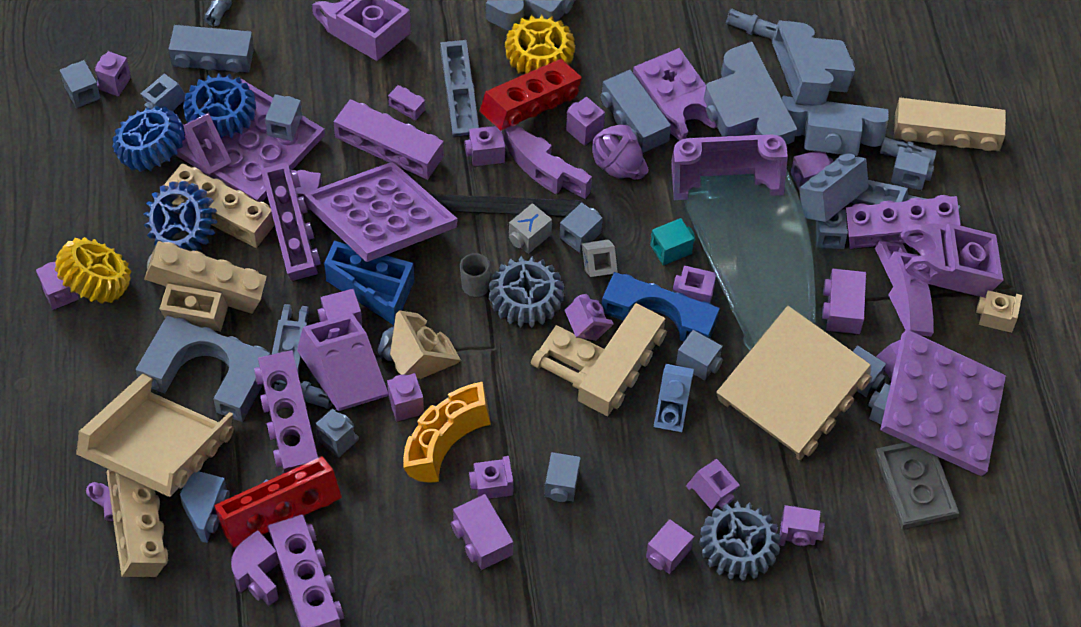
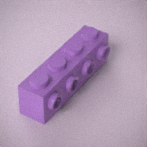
[334,99,444,180]
[261,162,321,281]
[846,195,960,249]

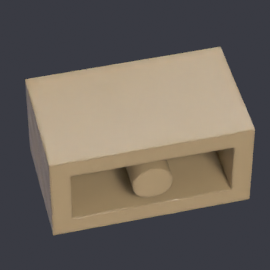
[160,283,228,331]

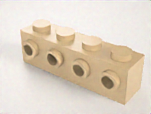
[894,98,1006,151]
[164,163,275,248]
[145,241,267,314]
[578,303,667,416]
[107,469,168,577]

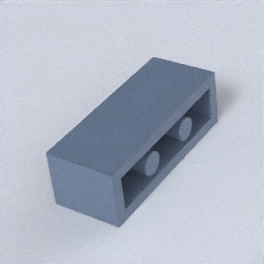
[169,25,254,72]
[600,70,671,153]
[799,154,869,222]

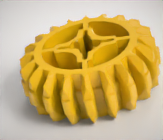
[505,15,575,74]
[54,237,131,304]

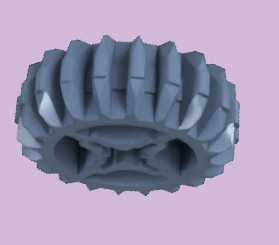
[489,256,564,328]
[700,501,781,581]

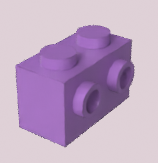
[822,269,866,334]
[451,494,513,570]

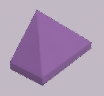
[184,113,232,174]

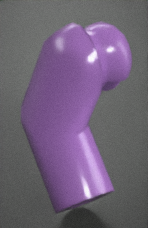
[86,482,113,521]

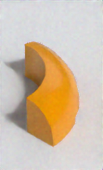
[404,382,491,482]

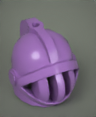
[592,125,648,180]

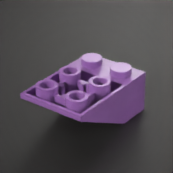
[297,314,388,411]

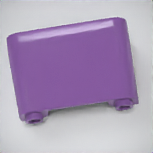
[671,135,788,200]

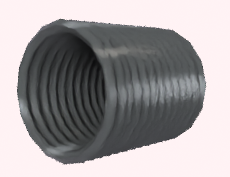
[460,253,491,297]

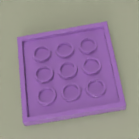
[176,79,325,202]
[303,162,457,262]
[880,330,1006,476]

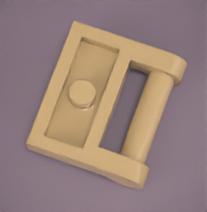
[531,325,604,389]

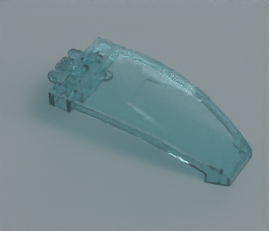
[684,168,815,351]

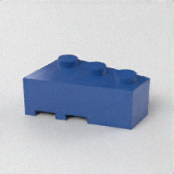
[324,241,414,325]

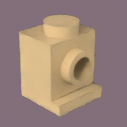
[976,290,1022,333]

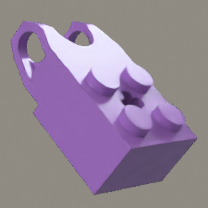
[312,0,411,61]
[633,48,717,140]
[901,223,1003,298]

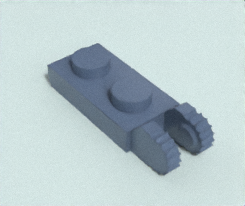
[272,304,309,376]

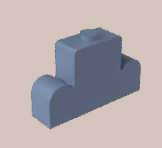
[486,0,575,30]
[772,21,855,105]
[704,42,797,144]
[782,96,889,156]

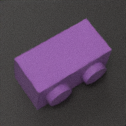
[388,85,425,121]

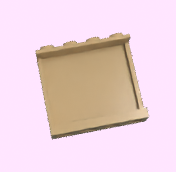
[717,306,872,461]
[77,374,234,497]

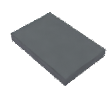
[875,442,959,529]

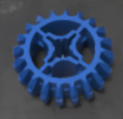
[183,73,257,140]
[112,106,186,172]
[143,181,218,251]

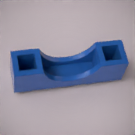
[602,272,720,342]

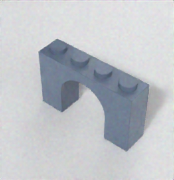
[136,315,270,422]

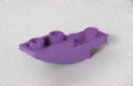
[503,126,592,199]
[875,241,934,337]

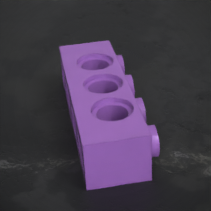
[254,350,318,473]
[268,515,344,627]

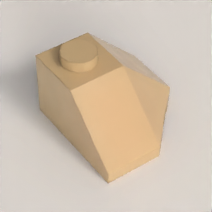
[390,310,461,379]

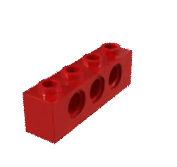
[480,59,582,131]
[214,456,342,548]

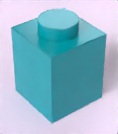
[650,218,695,265]

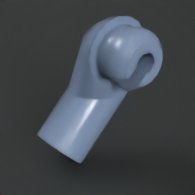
[378,326,394,361]

